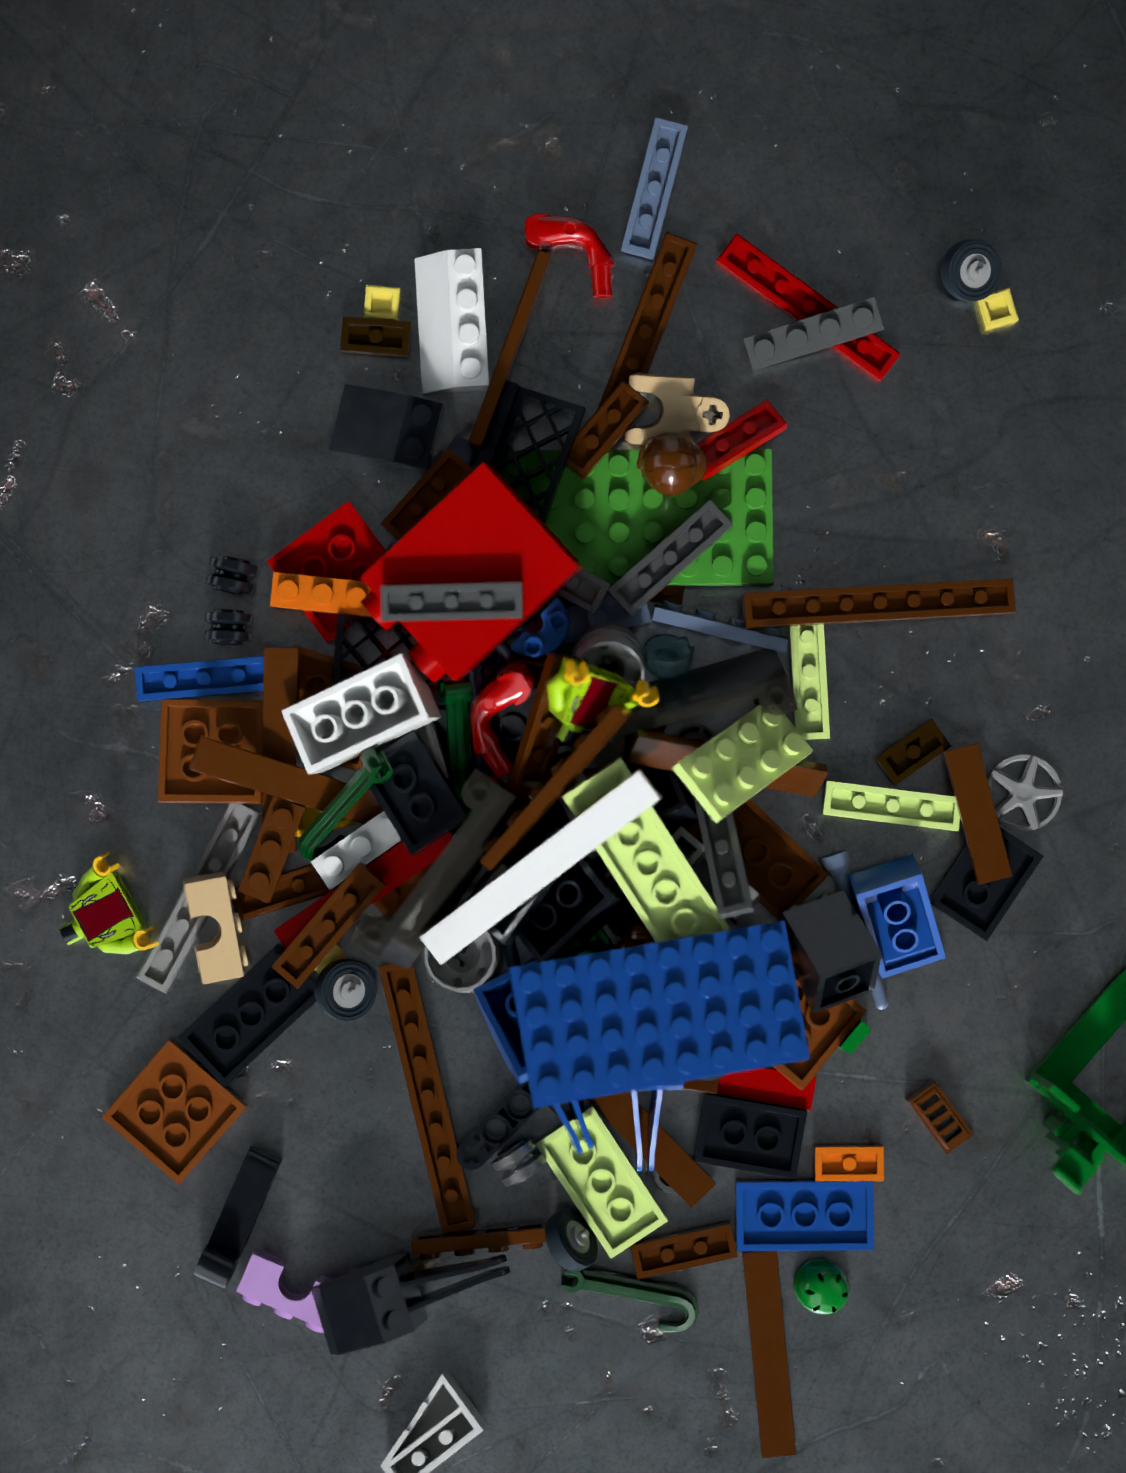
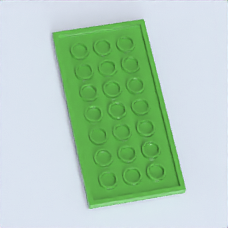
[500,449,774,587]

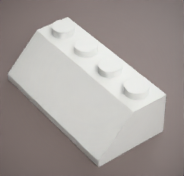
[415,248,490,395]
[281,654,441,774]

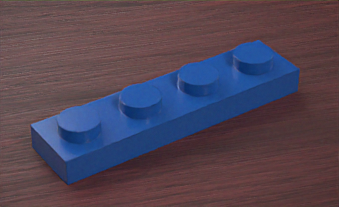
[134,656,264,702]

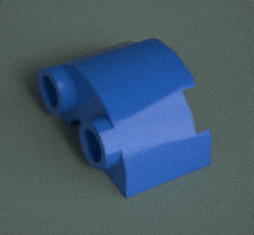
[510,598,570,658]

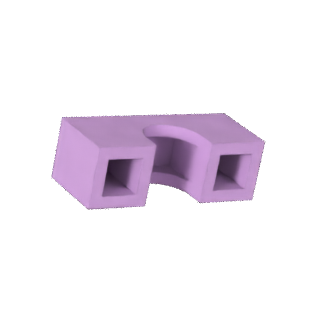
[236,1248,331,1333]

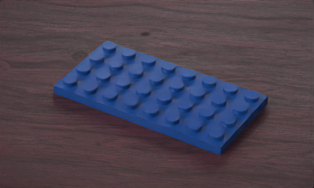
[509,921,810,1108]

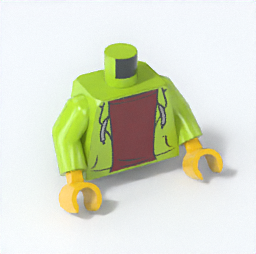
[547,657,659,745]
[59,851,159,954]

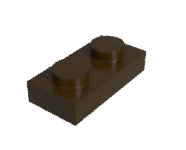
[340,316,412,358]
[875,718,951,786]

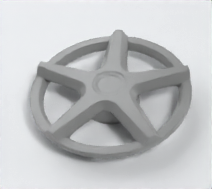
[988,755,1063,831]

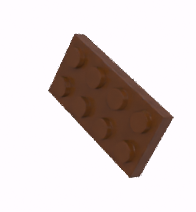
[684,799,829,921]

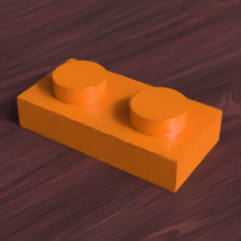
[814,1145,884,1182]

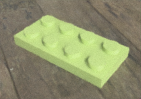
[673,697,814,823]
[535,1105,668,1259]

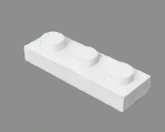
[311,811,402,890]

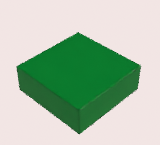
[839,1019,871,1054]

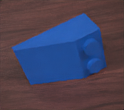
[848,854,946,979]

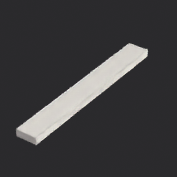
[420,770,662,965]

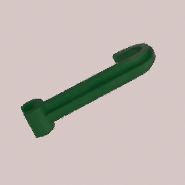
[439,679,476,824]
[298,746,393,860]
[561,1268,698,1333]

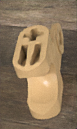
[624,373,730,445]

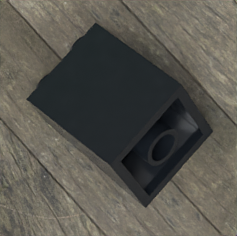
[781,890,882,1014]

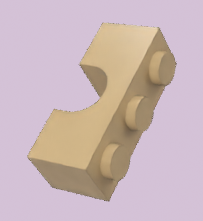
[182,871,248,985]

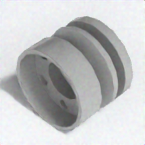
[572,623,644,689]
[424,930,503,993]

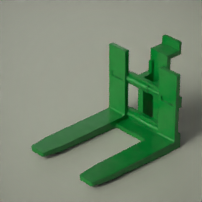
[1025,969,1126,1194]

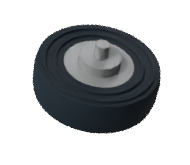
[941,239,1002,302]
[315,959,377,1021]
[545,1208,598,1272]

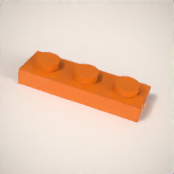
[270,572,372,617]

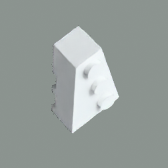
[381,1371,489,1473]

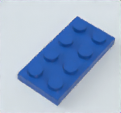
[735,1180,874,1251]

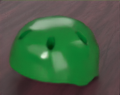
[793,1257,850,1315]

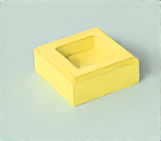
[363,285,401,321]
[976,288,1019,332]

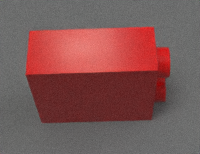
[360,462,585,683]

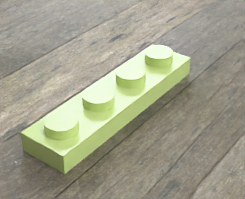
[789,625,830,740]
[822,781,960,832]

